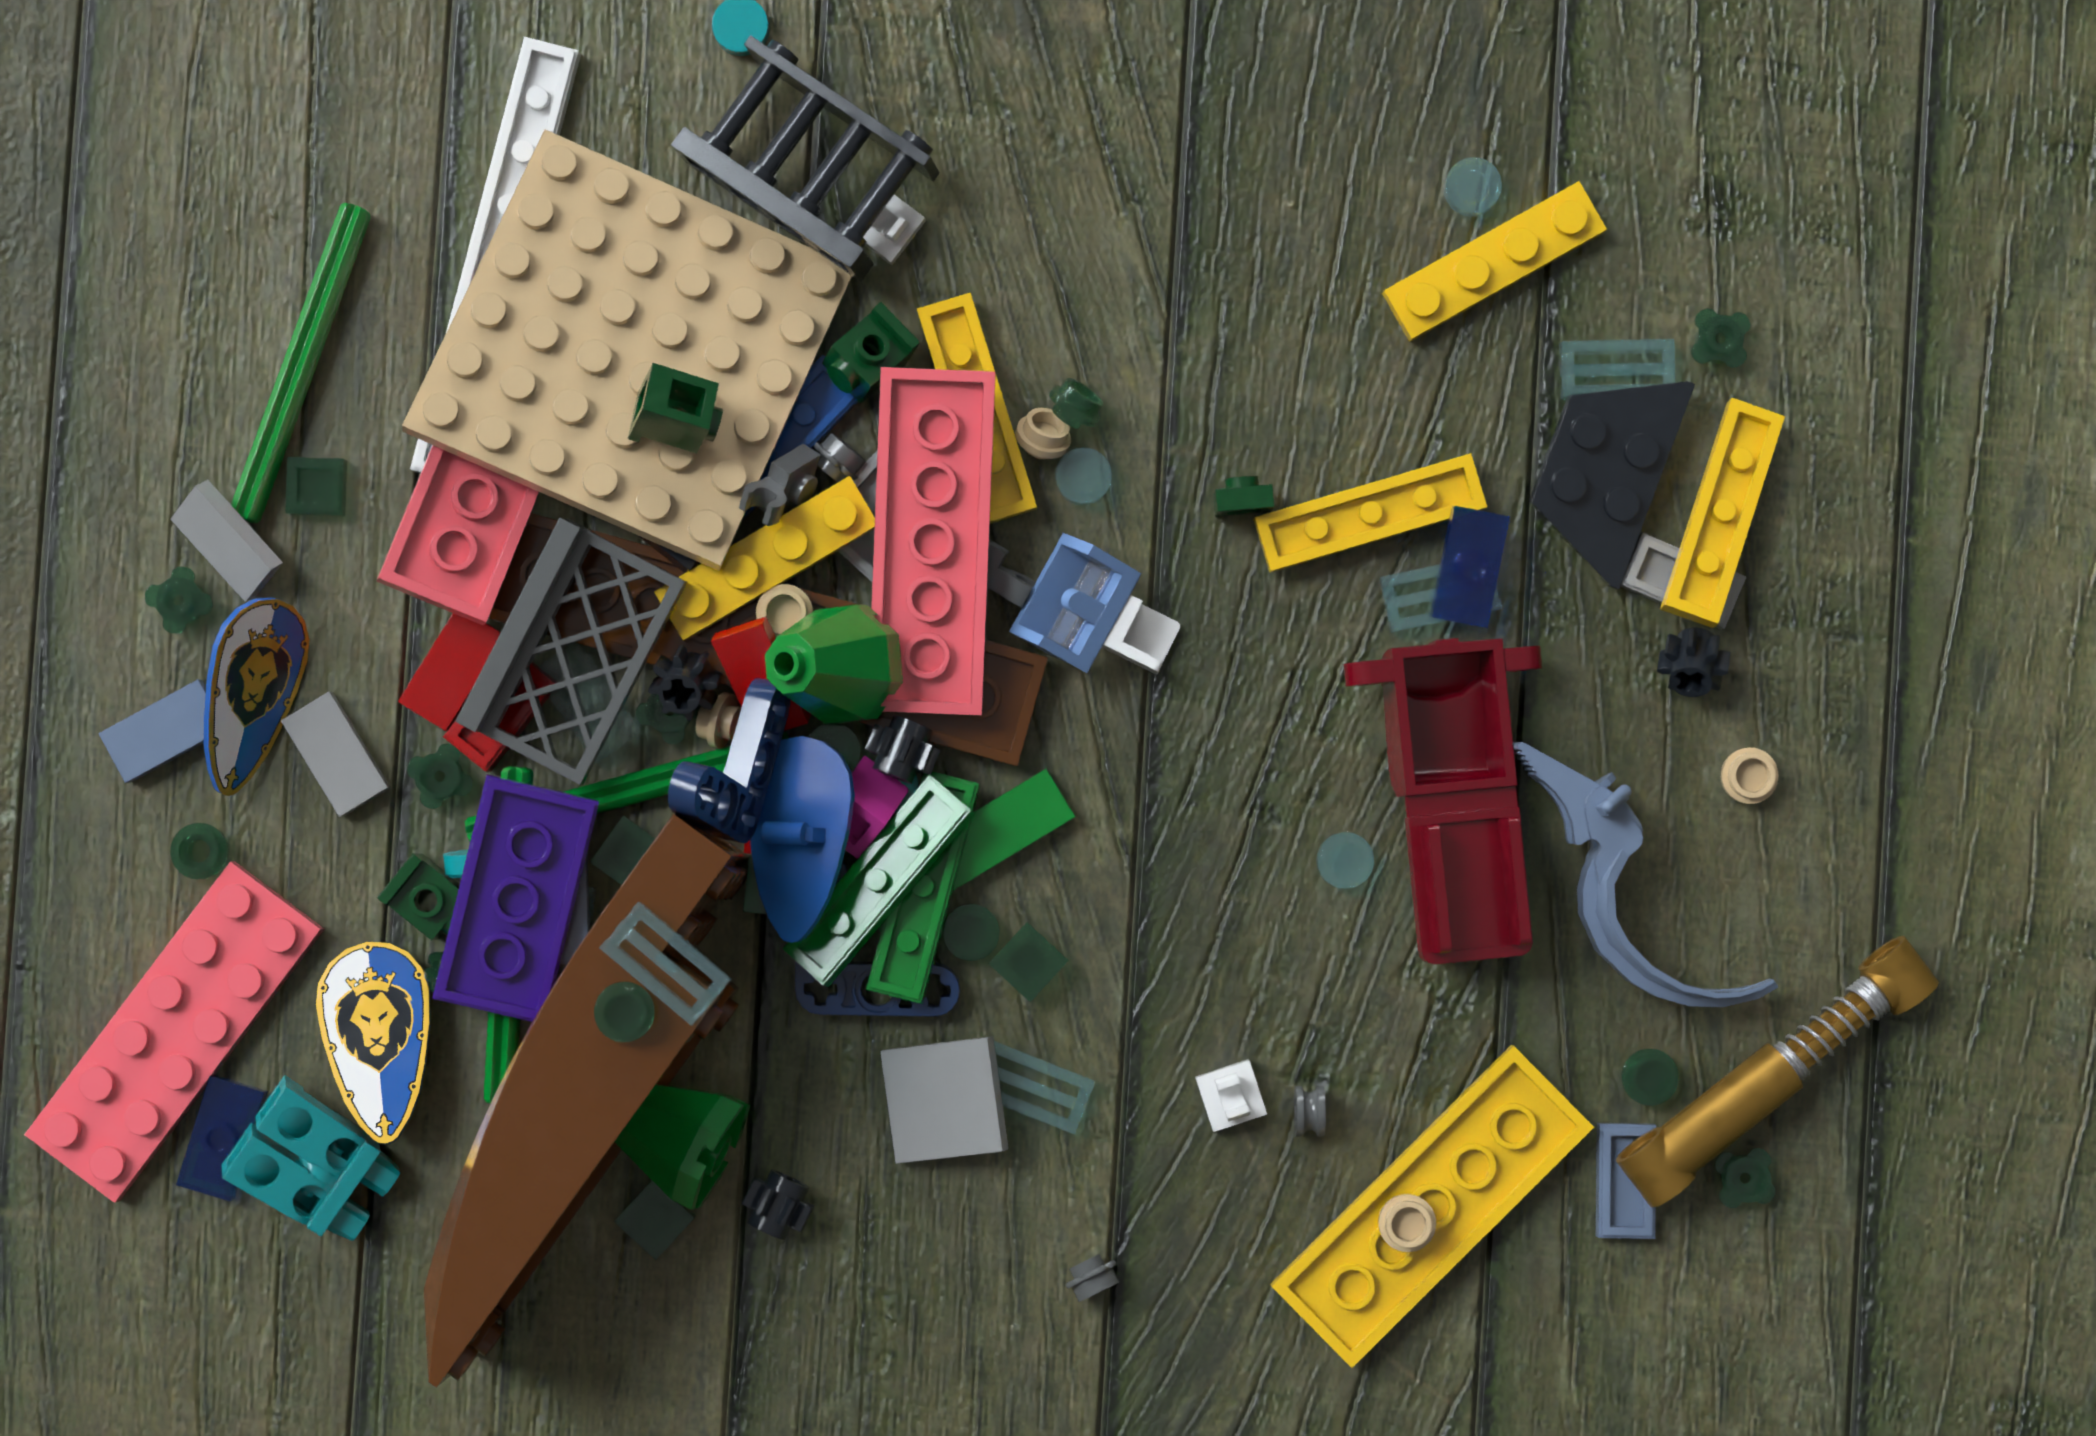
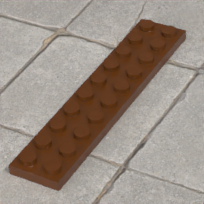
[488,513,1048,767]

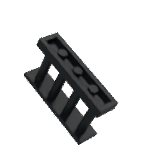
[671,35,940,282]

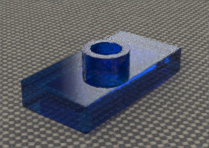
[1430,505,1510,628]
[176,1075,268,1201]

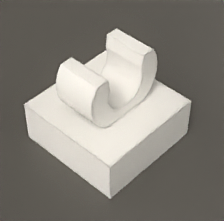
[863,195,926,265]
[1195,1059,1267,1132]

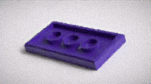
[432,774,599,1022]

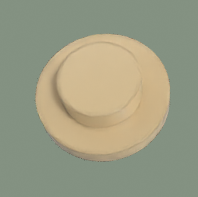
[1015,408,1071,459]
[756,584,813,638]
[696,692,741,749]
[1721,747,1779,804]
[1378,1194,1436,1252]

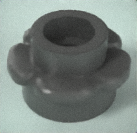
[814,433,866,482]
[1066,1254,1119,1302]

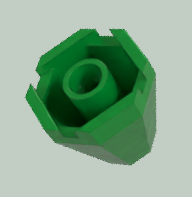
[765,604,903,724]
[615,1084,750,1210]

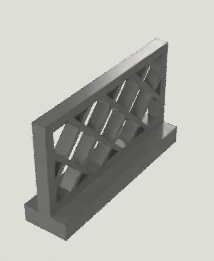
[455,518,687,785]

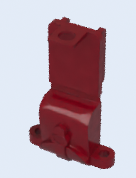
[1343,638,1543,964]

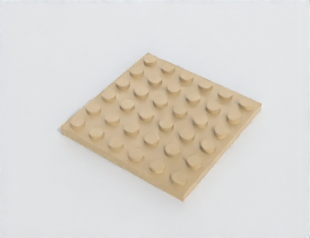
[402,129,852,571]

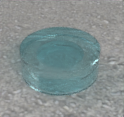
[1444,157,1502,216]
[1055,447,1112,505]
[1316,832,1374,889]

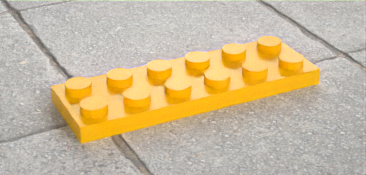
[1270,1045,1594,1368]

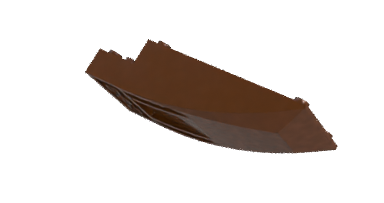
[424,814,749,1388]

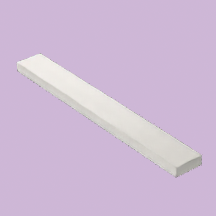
[410,37,581,473]

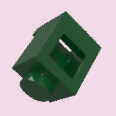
[822,302,920,404]
[628,363,723,454]
[377,853,460,941]

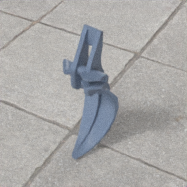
[1513,742,1778,1007]

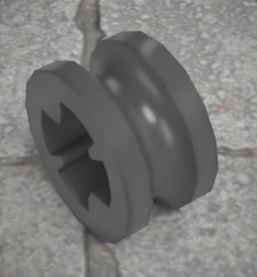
[1294,1086,1326,1137]

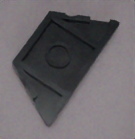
[1529,381,1695,589]

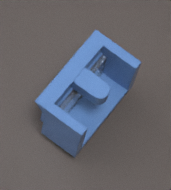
[1009,533,1142,673]

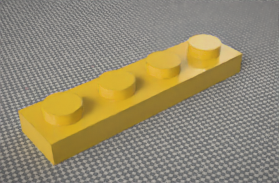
[1382,181,1607,342]
[917,292,1037,524]
[1660,397,1785,628]
[1253,453,1487,573]
[654,476,875,642]

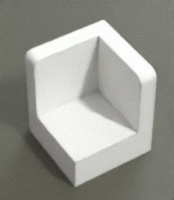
[1101,595,1180,675]

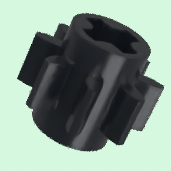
[1657,627,1731,697]
[648,645,723,721]
[865,715,941,784]
[741,1169,815,1240]

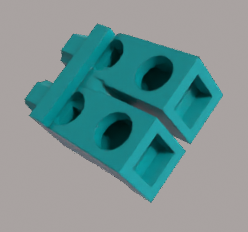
[222,1075,400,1241]

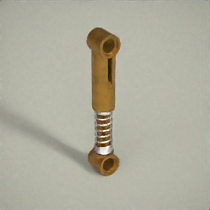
[1616,936,1939,1208]

